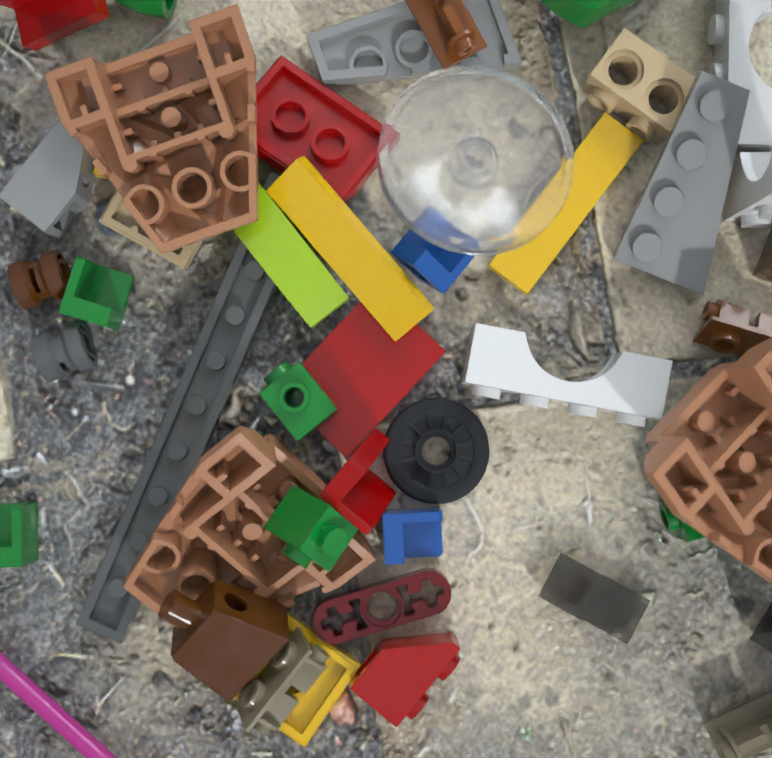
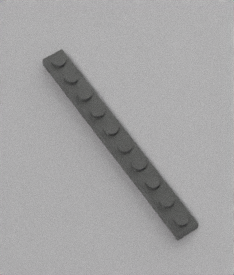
[76,172,300,643]

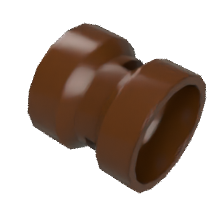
[7,249,71,310]

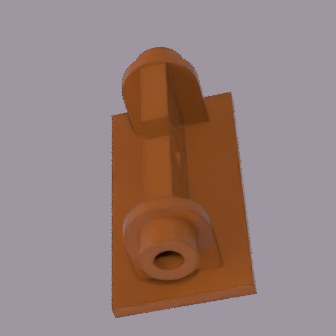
[405,0,487,70]
[693,299,772,356]

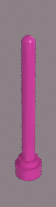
[0,652,117,758]

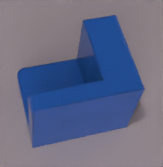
[390,210,479,294]
[382,507,443,565]

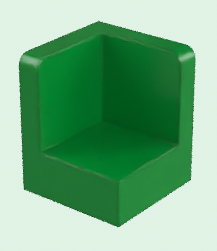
[58,256,135,331]
[0,502,39,568]

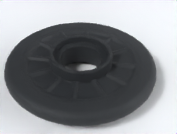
[383,398,490,504]

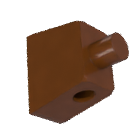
[158,580,289,702]

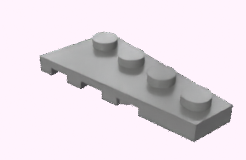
[306,0,522,86]
[612,70,750,296]

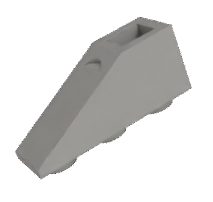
[0,119,95,241]

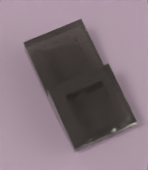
[538,552,650,644]

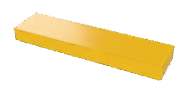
[487,112,643,296]
[266,156,435,342]

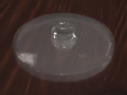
[377,65,575,256]

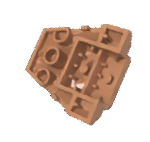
[44,4,259,254]
[644,337,772,584]
[123,426,376,627]

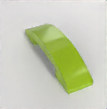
[233,182,350,329]

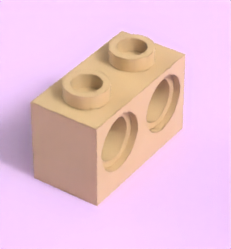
[581,27,695,145]

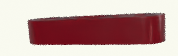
[313,568,451,644]

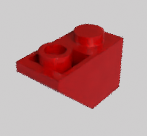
[350,632,461,728]

